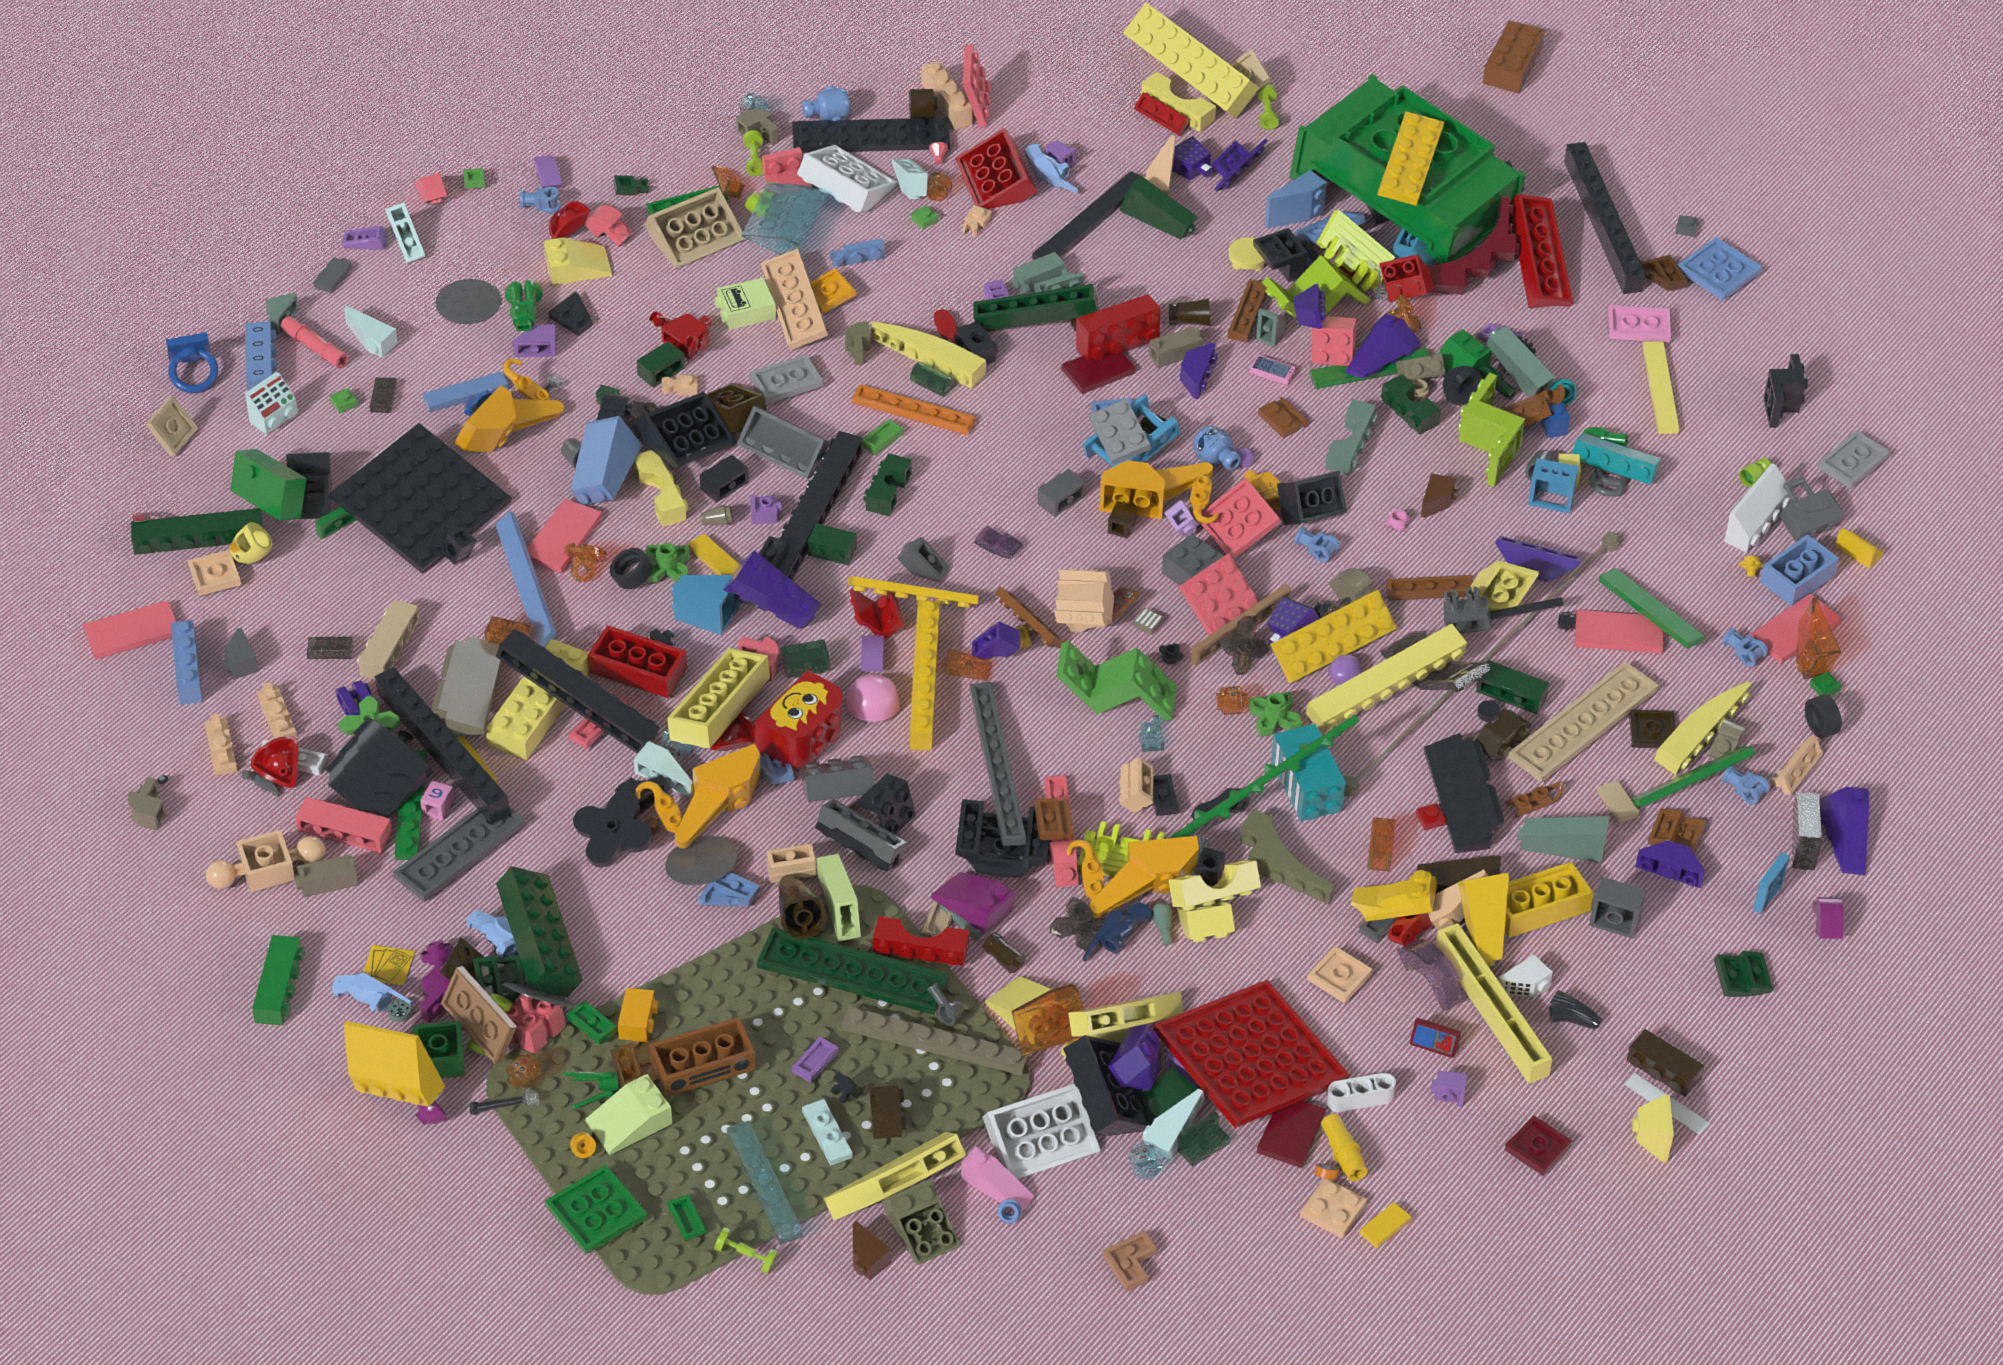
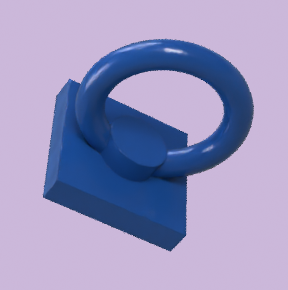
[166,332,219,393]

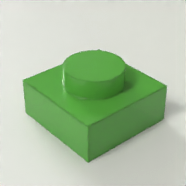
[463,168,485,189]
[911,205,939,230]
[329,388,358,414]

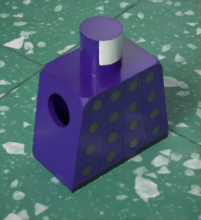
[1172,136,1213,180]
[1268,596,1320,644]

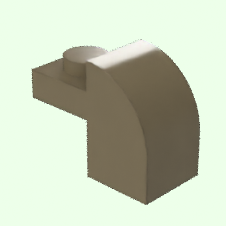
[736,109,779,146]
[1329,568,1373,601]
[128,777,166,831]

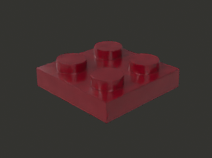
[1504,1115,1572,1176]

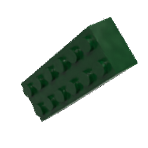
[496,866,583,998]

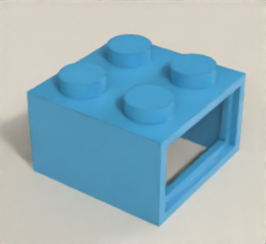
[1528,458,1579,513]

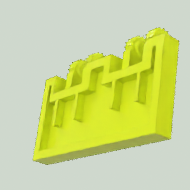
[1316,210,1395,291]
[1077,821,1165,877]

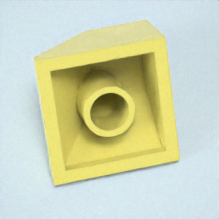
[1631,1095,1674,1162]

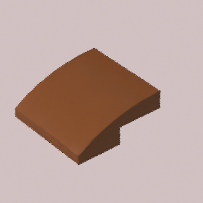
[1648,808,1706,855]

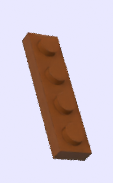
[1227,279,1267,342]
[1385,575,1473,601]
[995,586,1065,649]

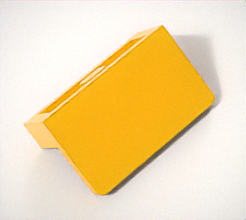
[1835,528,1884,569]

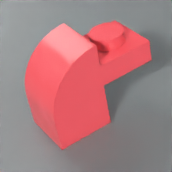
[584,205,632,246]
[738,636,779,681]
[1048,840,1079,887]

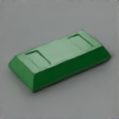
[666,1194,707,1241]

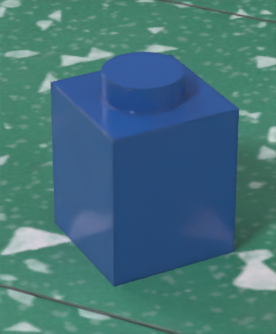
[1541,403,1570,438]

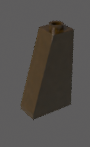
[1411,856,1501,894]

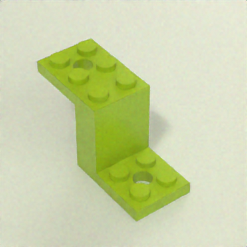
[1262,255,1372,318]
[1458,373,1525,487]

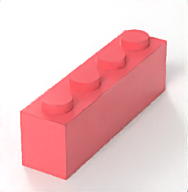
[295,797,392,853]

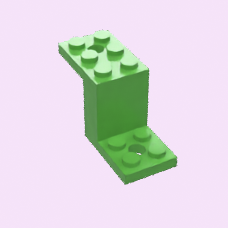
[1056,641,1177,722]

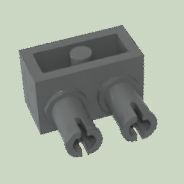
[1444,587,1491,634]

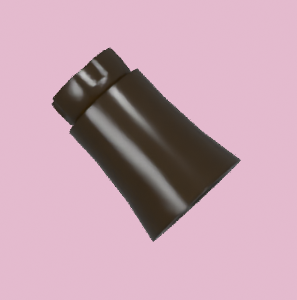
[1169,298,1210,326]

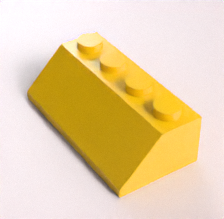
[1504,861,1593,938]

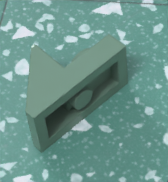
[265,293,299,335]

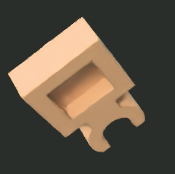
[963,205,992,236]
[662,374,698,395]

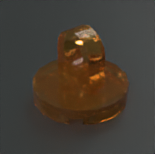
[1386,294,1422,333]
[564,543,607,582]

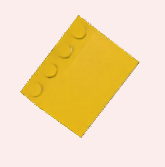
[344,1021,445,1107]

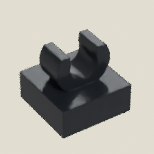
[649,628,675,646]
[830,1071,863,1103]

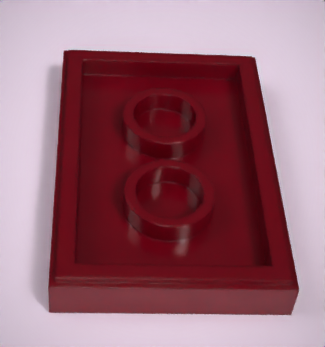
[1061,351,1135,394]
[1256,1101,1326,1168]

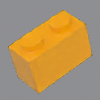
[618,987,659,1042]

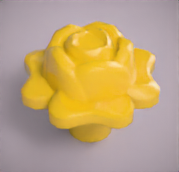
[1738,555,1765,577]

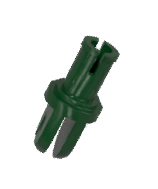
[1476,365,1517,400]

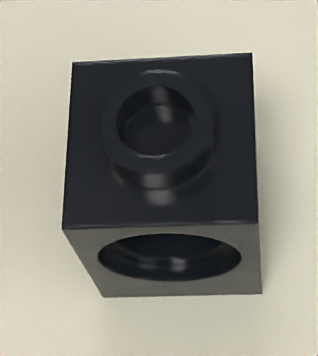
[440,526,477,565]
[1195,847,1226,886]

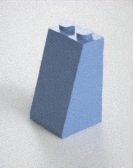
[570,416,642,505]

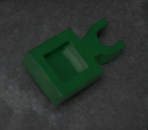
[613,175,649,195]

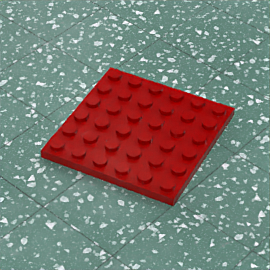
[1153,980,1350,1128]

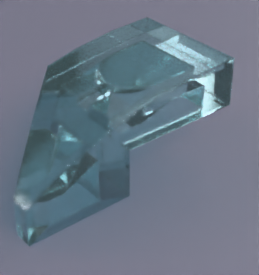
[1139,715,1164,752]

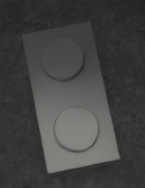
[1037,469,1086,517]

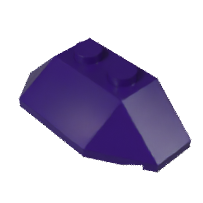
[1495,535,1583,582]
[1108,1024,1161,1091]

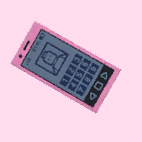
[1249,355,1296,385]

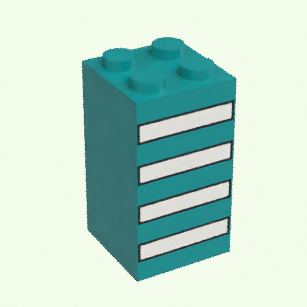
[1271,723,1346,822]

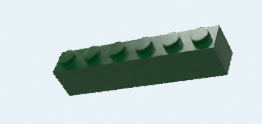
[973,284,1099,331]
[131,508,263,555]

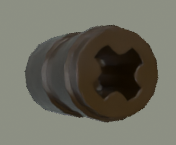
[983,932,1025,973]

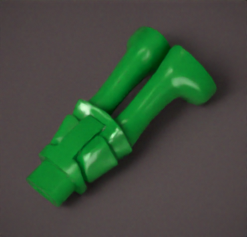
[505,280,543,331]

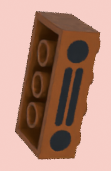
[1483,20,1545,93]
[649,1017,756,1097]

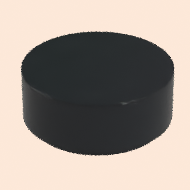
[1477,700,1500,722]

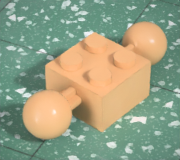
[206,830,325,893]

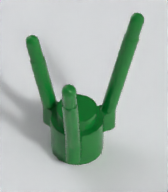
[563,1071,618,1109]

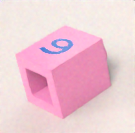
[421,781,454,821]

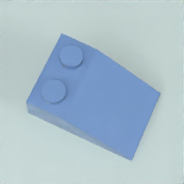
[1265,170,1327,228]

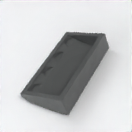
[737,406,830,479]

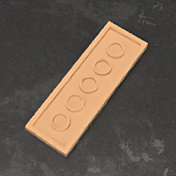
[760,248,828,350]

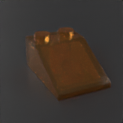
[1796,598,1841,680]
[1012,984,1084,1056]

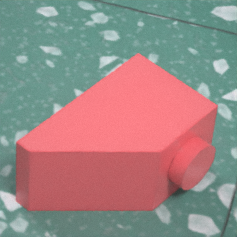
[414,173,447,205]

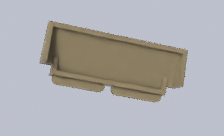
[432,636,502,736]

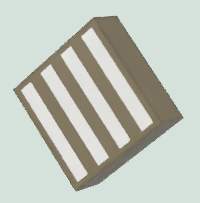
[1133,608,1164,635]

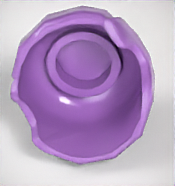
[1328,654,1363,685]

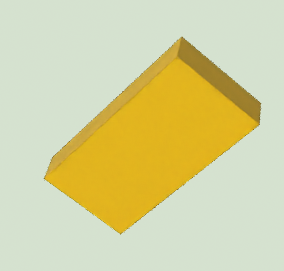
[1360,1202,1411,1249]

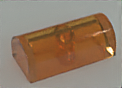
[610,1042,643,1088]

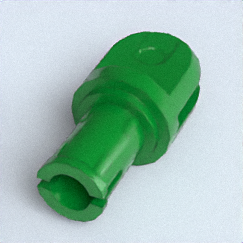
[1582,427,1628,447]

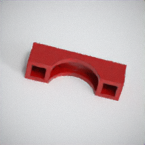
[873,916,970,966]

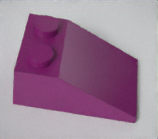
[930,872,1016,935]

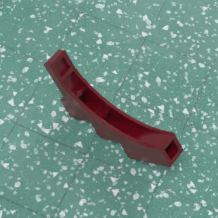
[1426,197,1519,295]

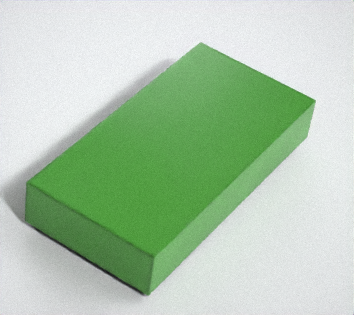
[863,419,904,456]

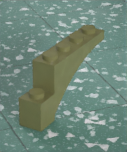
[1240,809,1334,904]

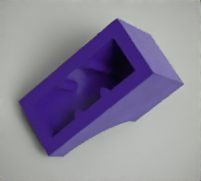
[972,621,1021,662]

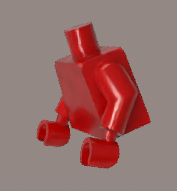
[649,311,712,360]

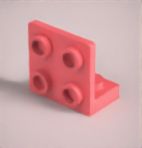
[762,147,812,198]

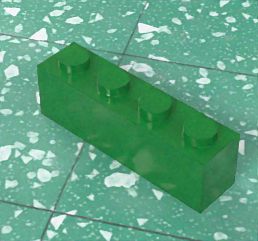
[252,935,305,1026]

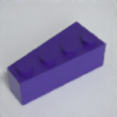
[723,550,821,629]

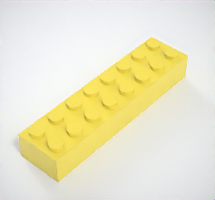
[1123,3,1259,119]

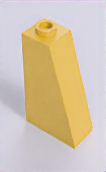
[1458,873,1509,966]

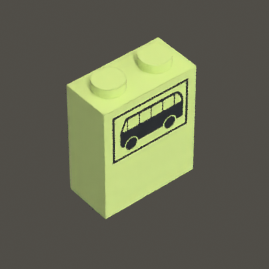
[714,278,776,330]

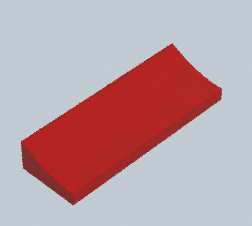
[1510,194,1573,308]

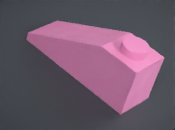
[961,1146,1034,1212]

